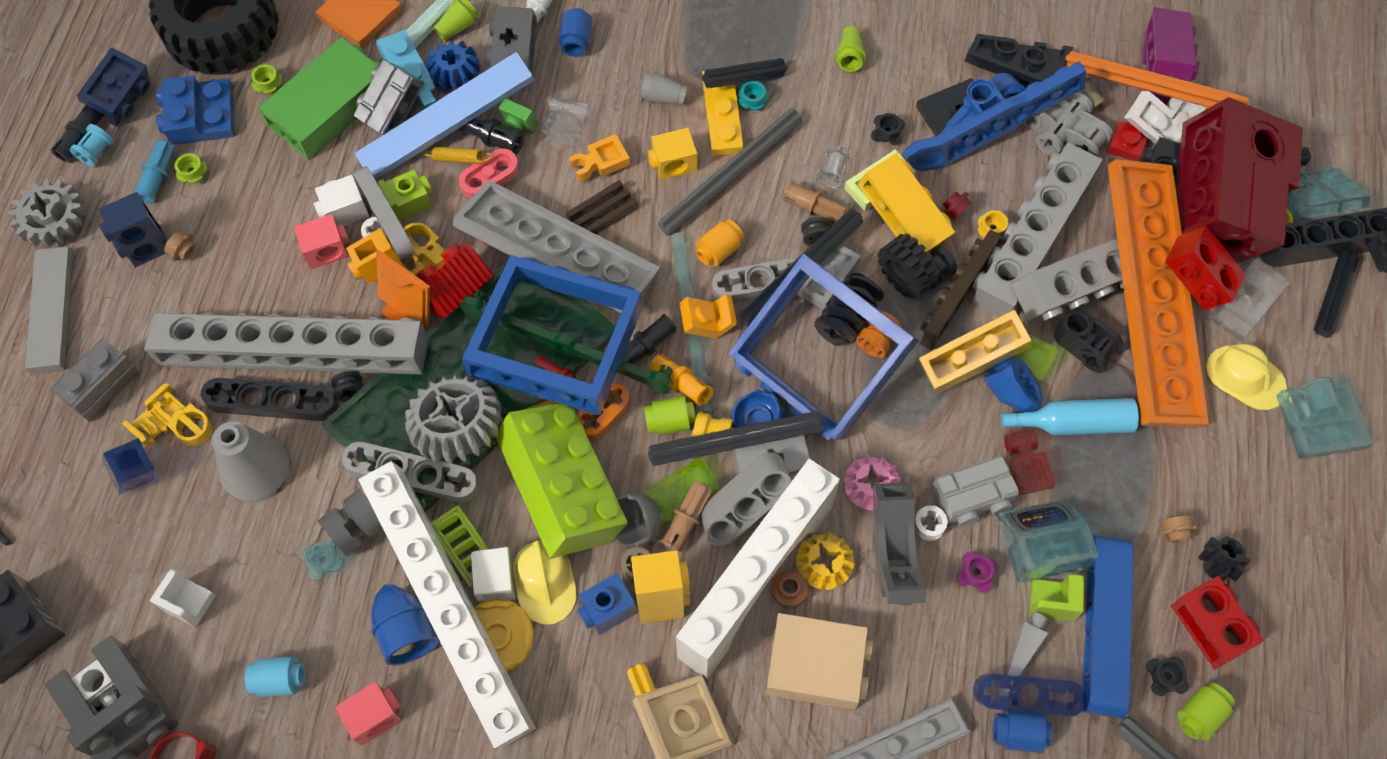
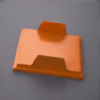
[376,250,430,331]

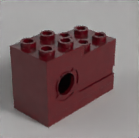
[1176,97,1303,264]

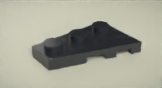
[964,34,1074,86]

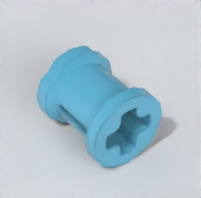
[70,124,114,167]

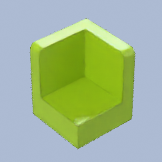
[1030,574,1084,621]

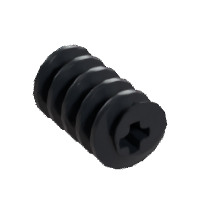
[814,273,885,346]

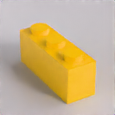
[858,152,955,254]
[919,310,1031,395]
[631,550,690,624]

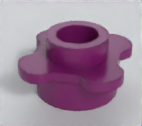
[957,552,998,593]

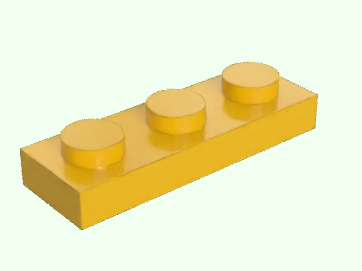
[702,71,743,157]

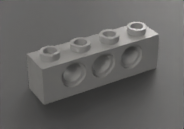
[1011,238,1124,321]

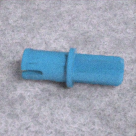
[134,140,175,203]

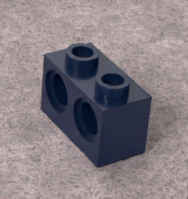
[99,192,168,267]

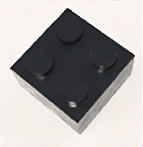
[0,570,65,684]

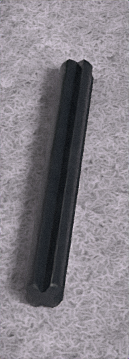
[739,209,863,327]
[648,411,824,466]

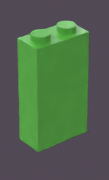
[257,37,381,160]

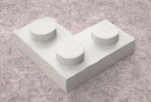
[1124,91,1207,144]

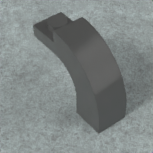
[873,483,927,606]

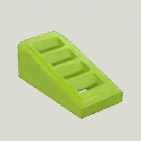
[430,505,488,589]

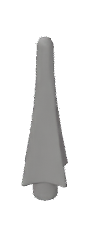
[995,612,1049,708]

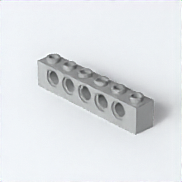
[972,142,1103,317]

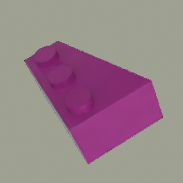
[1142,7,1200,105]

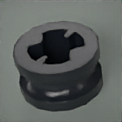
[330,371,365,401]

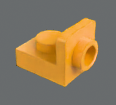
[679,294,737,339]

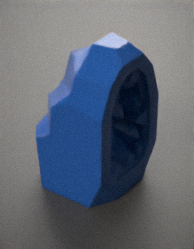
[983,356,1043,413]

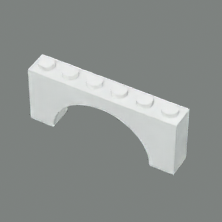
[676,459,840,680]

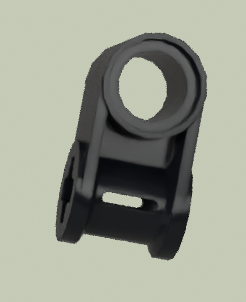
[1054,308,1124,373]

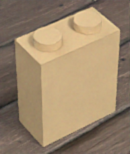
[765,613,873,710]

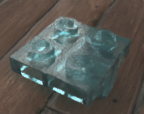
[1287,167,1371,220]
[1276,377,1372,459]

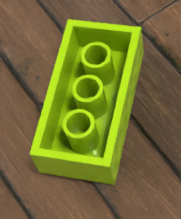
[496,403,628,559]

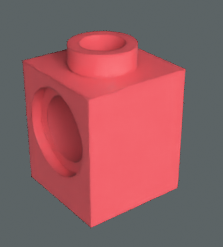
[294,214,350,269]
[335,681,401,746]

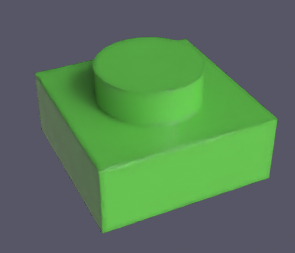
[499,98,539,134]

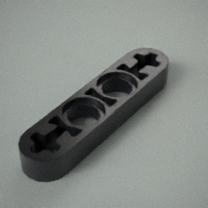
[201,378,338,421]

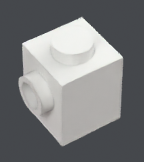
[314,175,369,226]

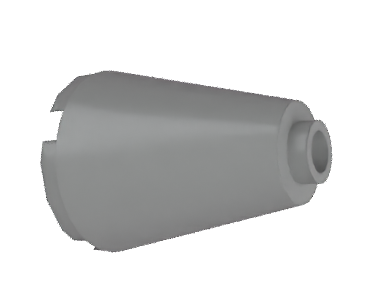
[212,421,291,502]

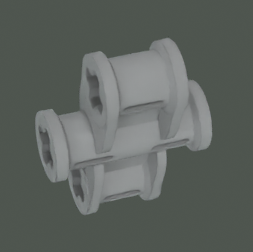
[1022,92,1113,156]

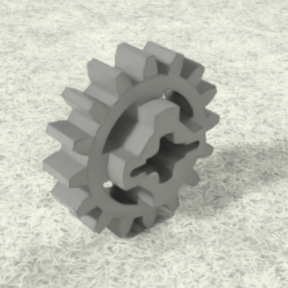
[8,179,86,247]

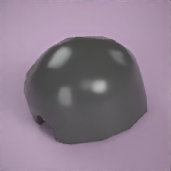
[615,492,661,548]

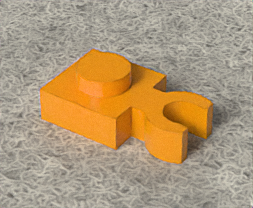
[569,134,630,181]

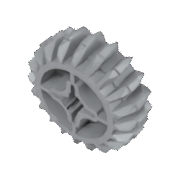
[405,373,502,465]

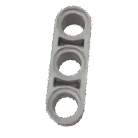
[700,452,791,546]

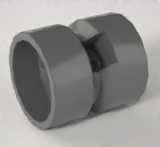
[318,489,383,557]

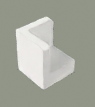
[471,547,516,604]
[150,569,216,628]

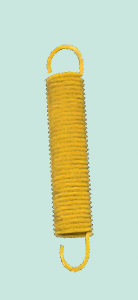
[424,147,492,164]

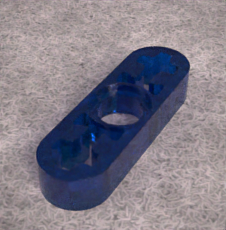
[973,673,1087,716]

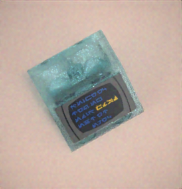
[997,500,1099,583]

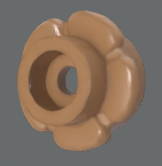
[164,230,196,261]
[1161,515,1198,543]

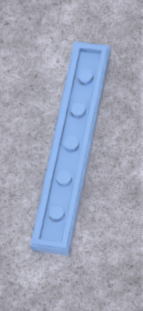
[355,52,535,180]

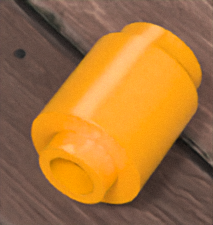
[695,219,744,267]

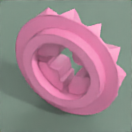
[844,454,901,510]

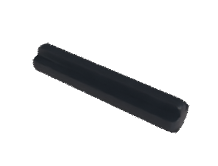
[702,58,787,88]
[1314,250,1359,338]

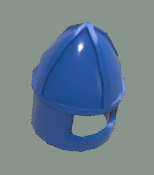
[370,584,439,666]

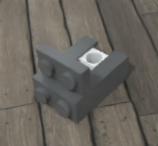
[44,635,179,759]

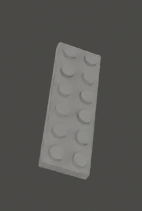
[453,180,660,313]

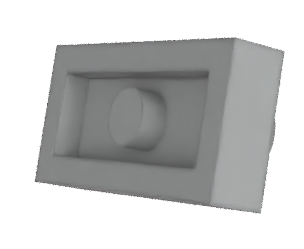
[797,244,861,310]

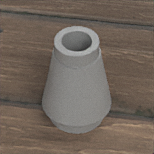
[640,71,687,105]

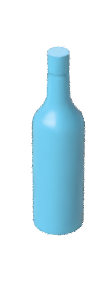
[1001,398,1139,436]

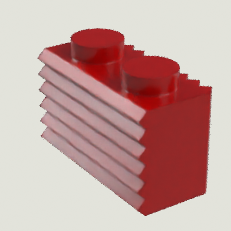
[416,242,494,318]

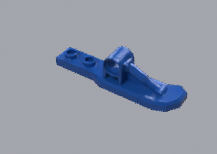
[903,61,1086,171]

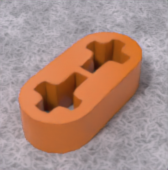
[577,382,630,442]

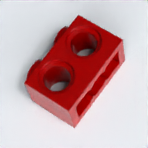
[1165,225,1246,310]
[1171,576,1264,670]

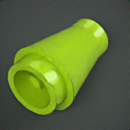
[433,0,479,42]
[835,26,866,72]

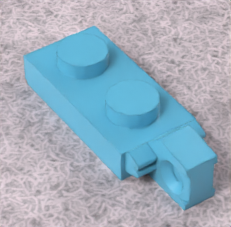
[376,30,436,111]

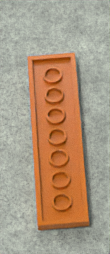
[1108,159,1209,428]

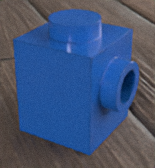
[577,573,637,635]

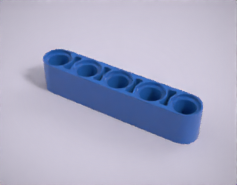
[1082,535,1133,719]

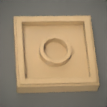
[632,674,733,759]

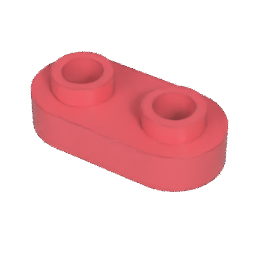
[459,149,519,199]

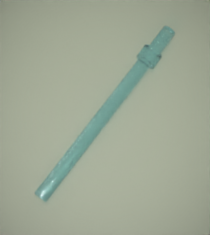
[671,233,714,415]

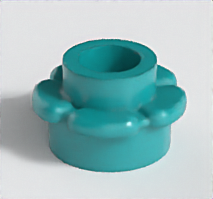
[738,81,769,111]

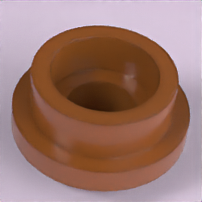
[771,570,808,607]

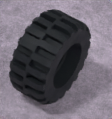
[149,0,279,75]

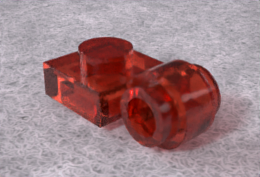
[1004,427,1056,496]

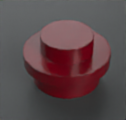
[942,191,972,221]

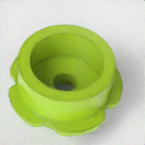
[251,64,283,94]
[175,153,207,184]

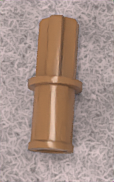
[783,181,848,222]
[660,480,712,553]

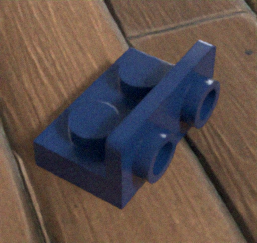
[77,47,150,127]

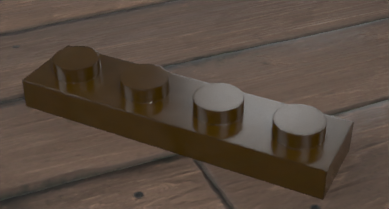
[920,229,1002,351]

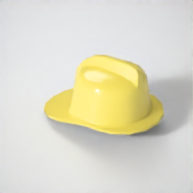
[1206,344,1287,410]
[513,541,576,625]

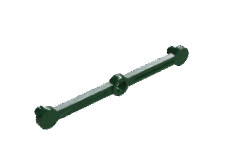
[460,290,673,394]

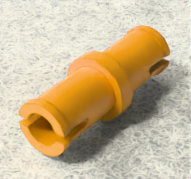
[650,353,713,406]

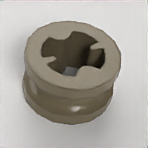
[621,547,650,583]

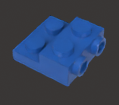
[156,75,235,145]

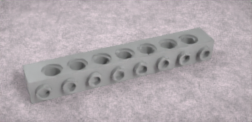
[144,311,429,374]

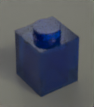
[103,438,155,495]

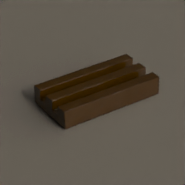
[566,180,638,234]

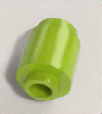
[644,396,696,435]
[1177,683,1235,741]

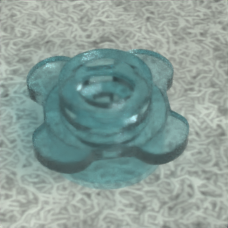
[301,539,343,581]

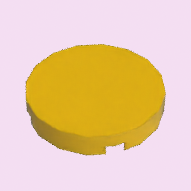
[474,599,535,672]

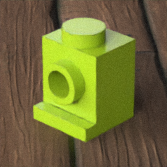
[377,169,433,222]

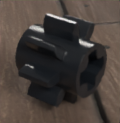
[1198,536,1250,582]

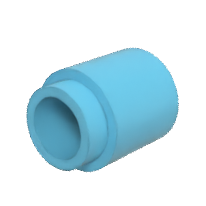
[245,656,306,697]

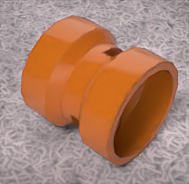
[856,311,902,358]

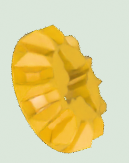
[796,532,855,590]

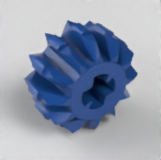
[426,39,480,93]

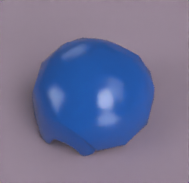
[731,390,784,428]

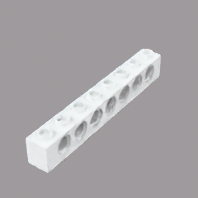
[358,461,536,749]

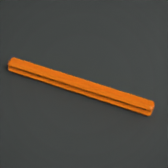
[1065,51,1250,108]

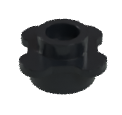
[871,113,905,145]
[1146,656,1189,696]

